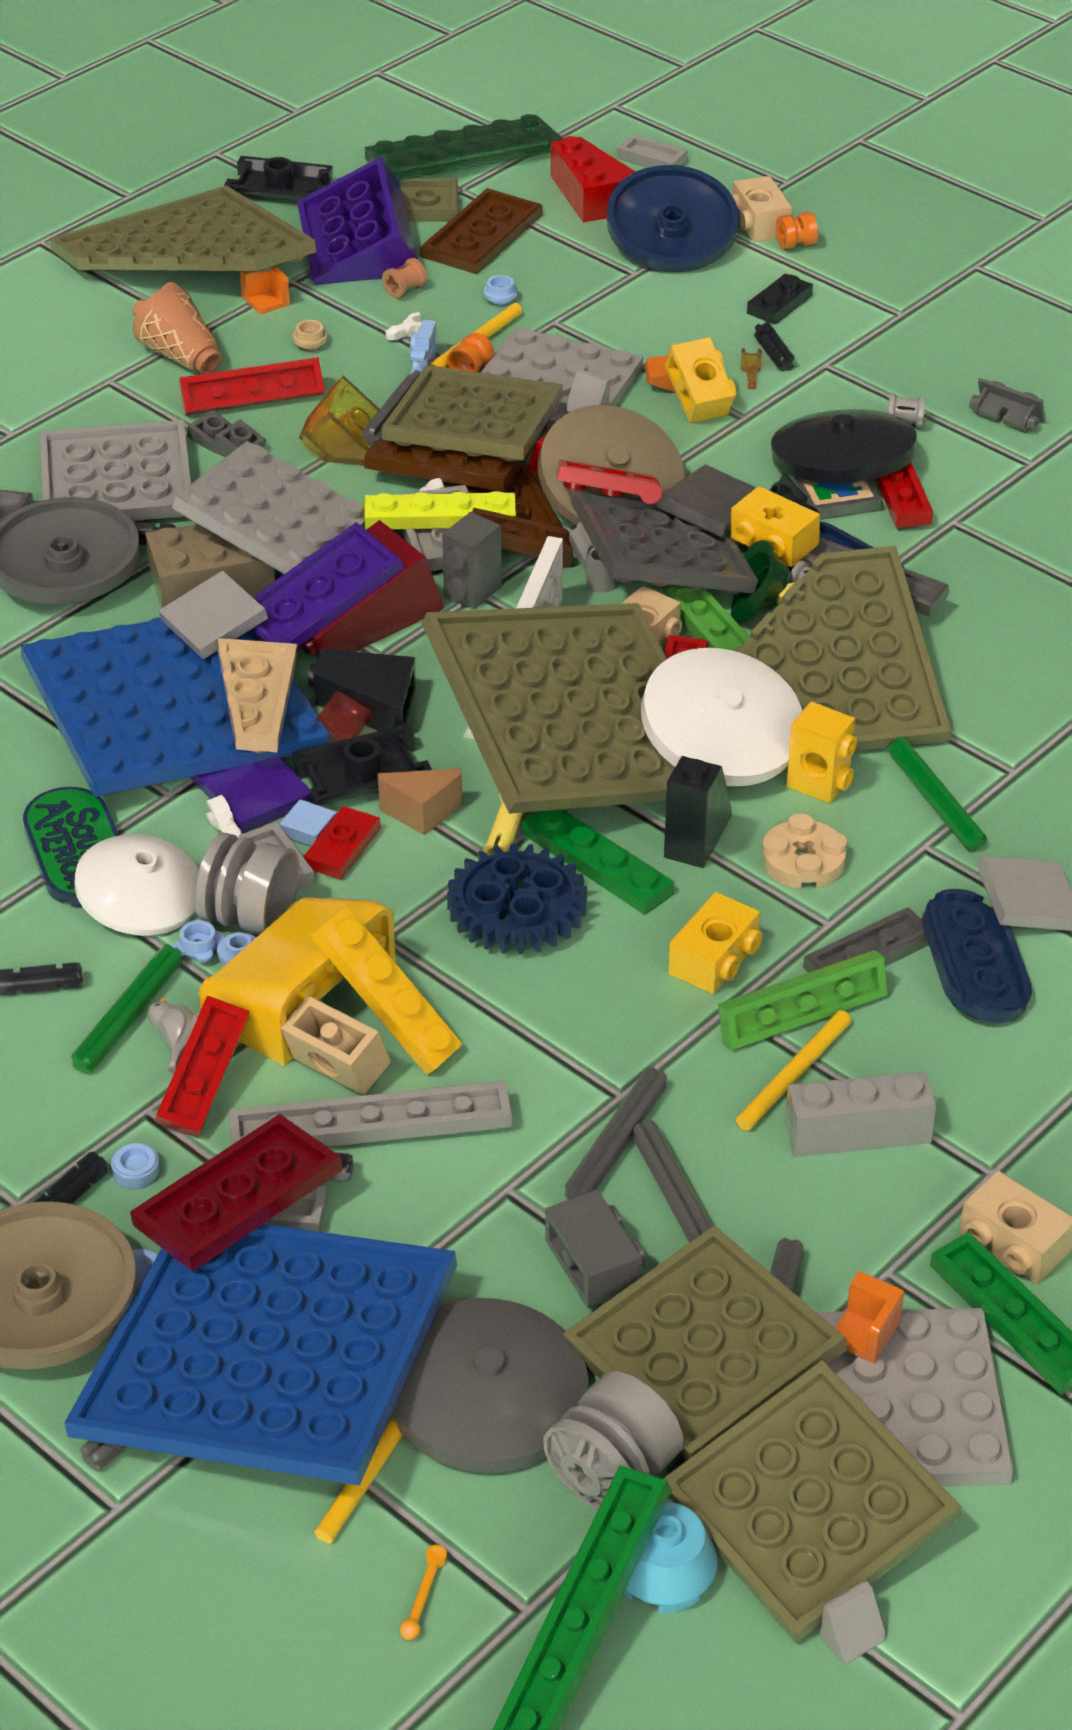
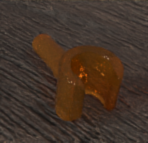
[740,348,762,390]

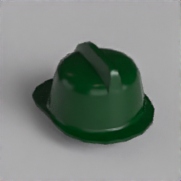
[731,540,790,623]

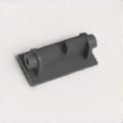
[969,378,1046,432]

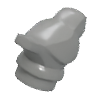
[148,998,200,1073]

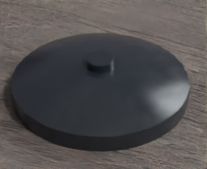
[771,409,917,483]

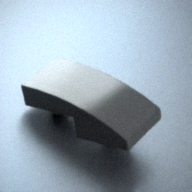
[187,410,266,457]

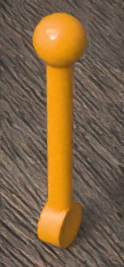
[399,1545,447,1640]

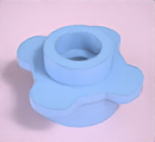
[173,920,224,963]

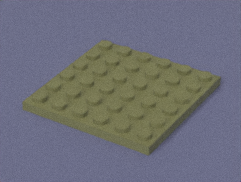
[422,603,731,814]

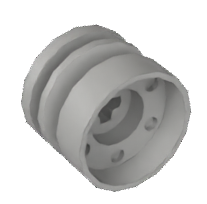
[195,833,300,935]
[543,1371,683,1510]

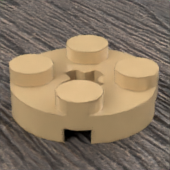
[762,813,847,888]

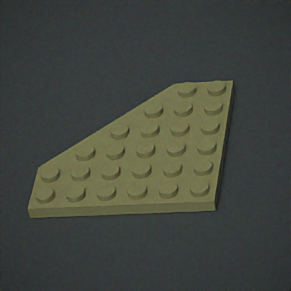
[50,185,316,272]
[734,546,951,751]

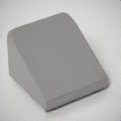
[567,369,610,412]
[820,1581,885,1664]

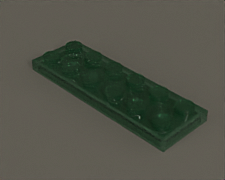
[364,114,563,181]

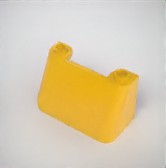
[199,897,396,1066]

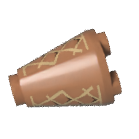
[132,282,222,374]

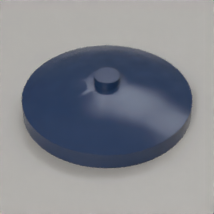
[606,165,739,271]

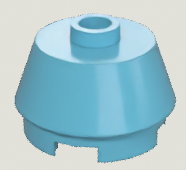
[624,1502,718,1613]

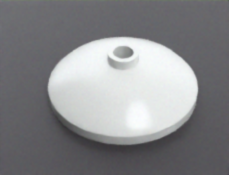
[74,834,199,936]

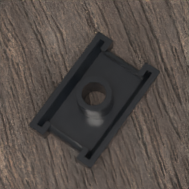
[224,156,333,201]
[291,724,432,806]

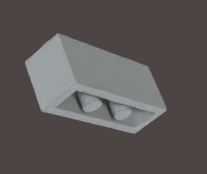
[785,1071,936,1157]

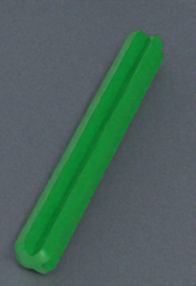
[888,737,987,852]
[71,944,182,1074]

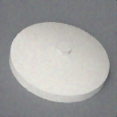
[641,648,802,786]

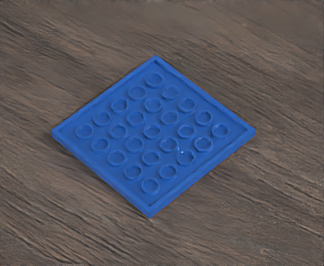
[21,618,329,797]
[64,1224,457,1486]

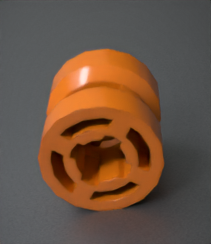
[776,212,818,250]
[447,332,494,372]

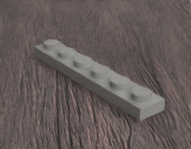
[228,1081,512,1147]

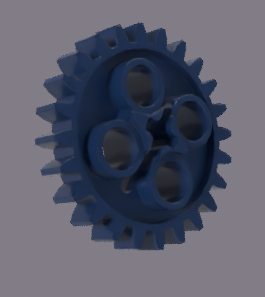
[447,843,587,954]

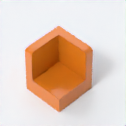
[239,265,290,314]
[836,1271,904,1364]

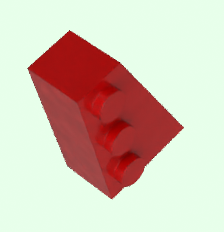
[550,136,636,223]

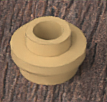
[293,320,327,350]

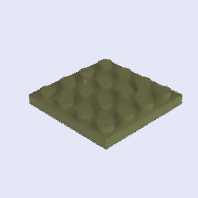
[382,365,563,462]
[562,1225,847,1461]
[663,1360,961,1643]

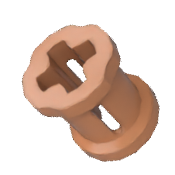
[382,258,427,298]

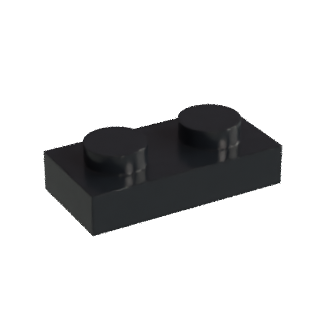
[747,274,813,325]

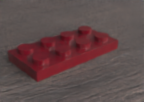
[130,1114,343,1272]

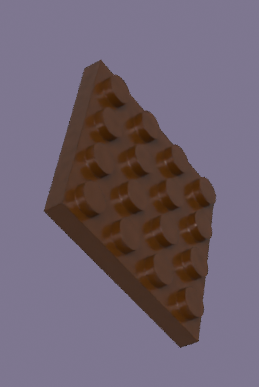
[364,423,547,492]

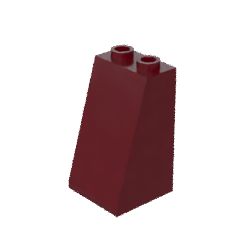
[301,520,445,657]

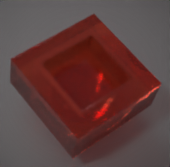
[316,690,372,741]

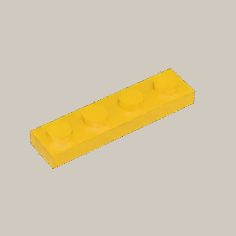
[310,905,463,1075]

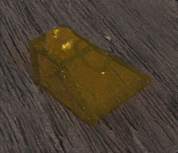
[299,375,380,466]

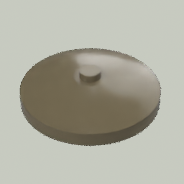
[538,405,685,526]
[0,1202,137,1370]

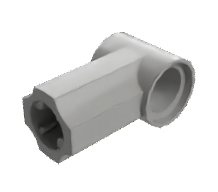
[569,522,620,592]

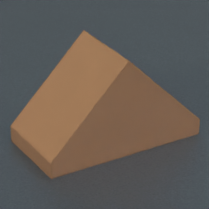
[378,768,462,835]

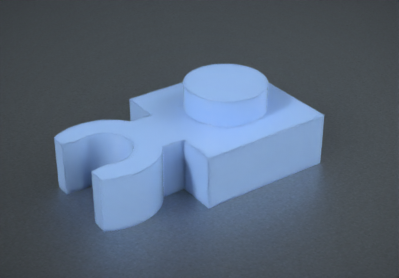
[410,320,437,374]

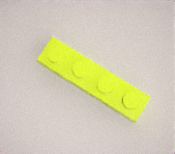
[365,491,516,530]

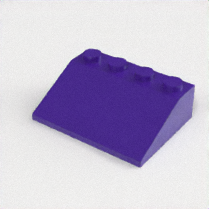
[297,156,418,285]

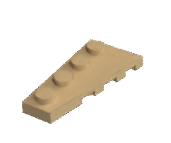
[218,638,297,753]

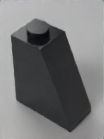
[308,649,416,731]
[664,756,732,868]

